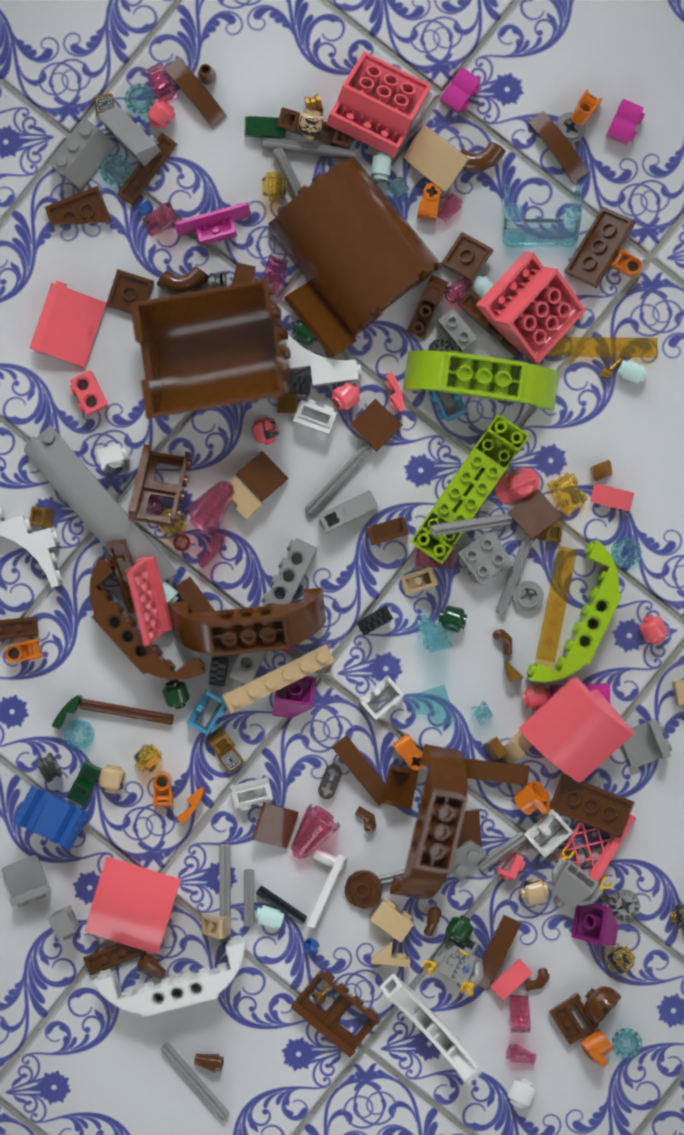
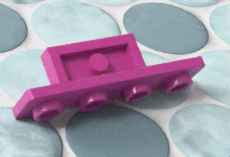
[174,202,251,246]

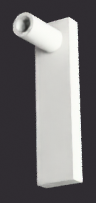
[307,848,348,928]

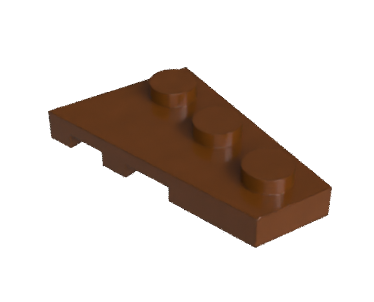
[45,186,112,226]

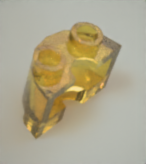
[547,472,588,516]

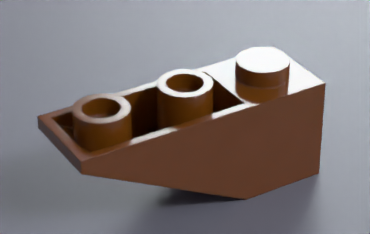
[407,275,449,339]

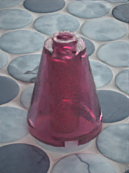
[185,481,235,534]
[291,804,340,859]

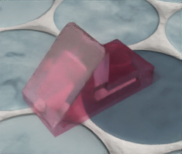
[144,62,177,101]
[143,202,178,237]
[261,255,288,296]
[415,547,455,569]
[509,995,531,1033]

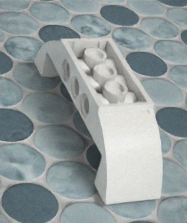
[93,935,247,1017]

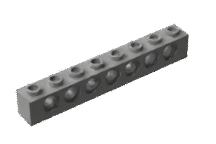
[228,537,317,684]

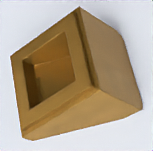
[277,393,297,414]
[590,460,612,481]
[30,506,55,528]
[537,523,563,543]
[503,662,524,681]
[207,727,235,756]
[483,737,507,760]

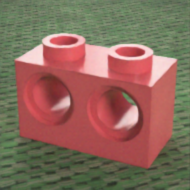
[69,370,109,416]

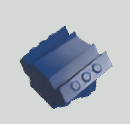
[13,785,90,850]

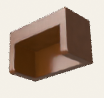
[366,516,409,546]
[382,765,419,809]

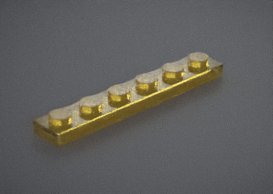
[545,337,657,358]
[535,546,577,662]

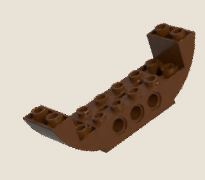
[89,557,206,680]
[169,587,326,657]
[390,744,468,900]

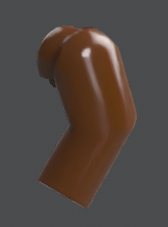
[493,629,512,655]
[355,806,377,834]
[424,907,442,936]
[525,968,550,991]

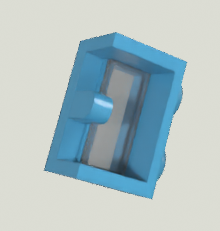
[429,391,468,422]
[187,689,227,735]

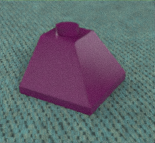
[272,676,317,719]
[571,903,619,946]

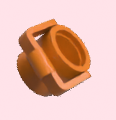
[514,781,550,815]
[580,1029,613,1067]

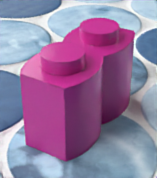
[440,67,481,114]
[606,98,645,145]

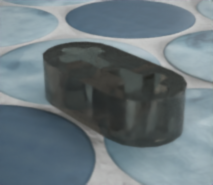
[318,763,342,799]

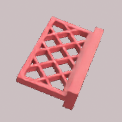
[127,556,173,646]
[557,814,636,882]

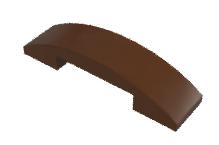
[164,57,227,128]
[277,107,353,148]
[528,111,589,184]

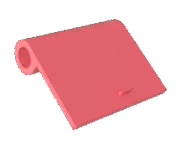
[29,281,106,368]

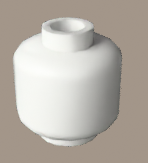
[508,1078,536,1109]

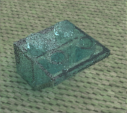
[416,614,453,653]

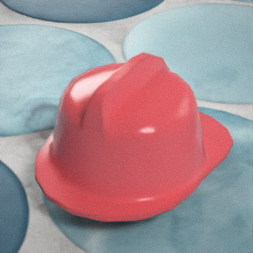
[495,467,540,504]

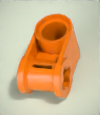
[571,89,603,125]
[417,183,441,222]
[610,248,642,278]
[5,638,44,662]
[392,733,424,770]
[153,771,174,809]

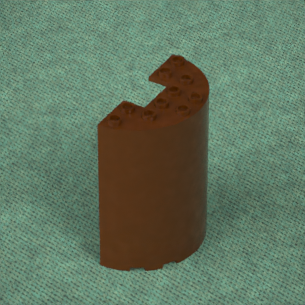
[268,157,443,337]
[130,279,291,419]

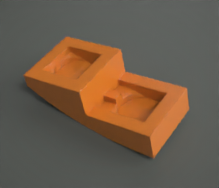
[177,786,205,824]

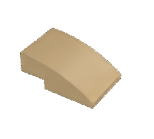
[403,125,470,192]

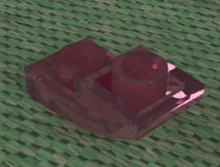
[198,532,226,569]

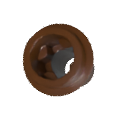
[197,64,216,85]
[137,953,166,979]
[194,1053,224,1073]

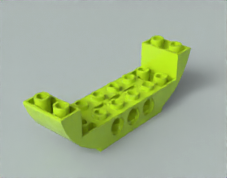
[403,350,559,411]
[410,414,530,564]
[526,540,622,682]

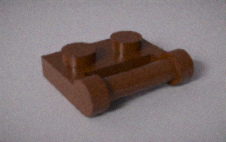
[549,993,599,1045]

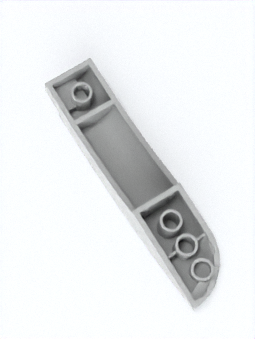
[24,425,178,581]

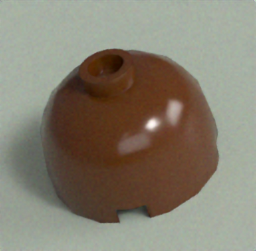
[585,986,622,1025]

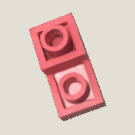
[384,372,404,413]
[590,483,635,511]
[489,958,532,1001]

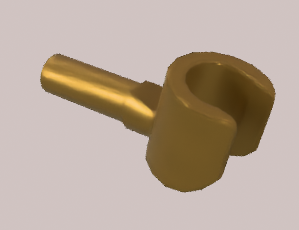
[599,357,623,379]
[312,984,331,1004]

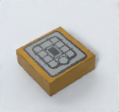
[93,93,115,116]
[218,747,245,774]

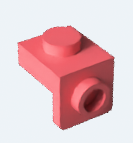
[496,853,525,880]

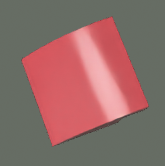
[326,52,432,158]
[476,251,586,364]
[518,677,635,783]
[85,856,181,955]

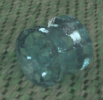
[386,176,410,200]
[471,701,494,724]

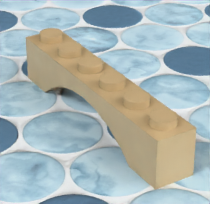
[221,644,335,713]

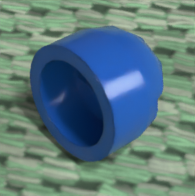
[137,199,153,216]
[303,938,320,954]

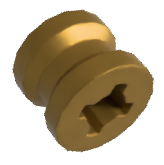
[304,94,324,113]

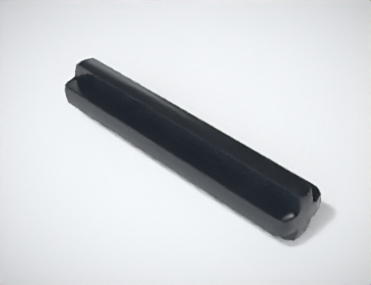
[256,886,307,924]

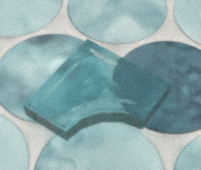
[408,685,456,727]

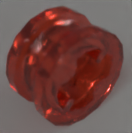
[173,534,191,551]

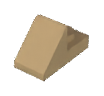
[400,567,438,595]
[502,730,532,763]
[201,914,231,939]
[371,940,410,967]

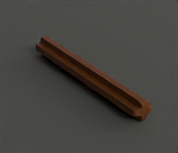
[79,699,174,725]

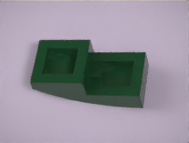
[244,116,286,139]
[52,694,83,729]
[67,761,102,806]

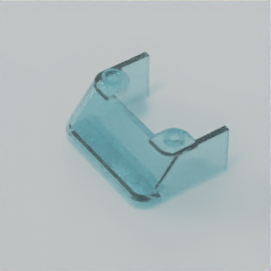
[502,184,582,247]

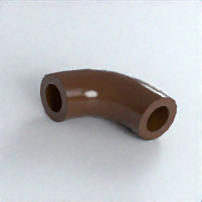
[460,142,506,172]
[156,266,210,294]

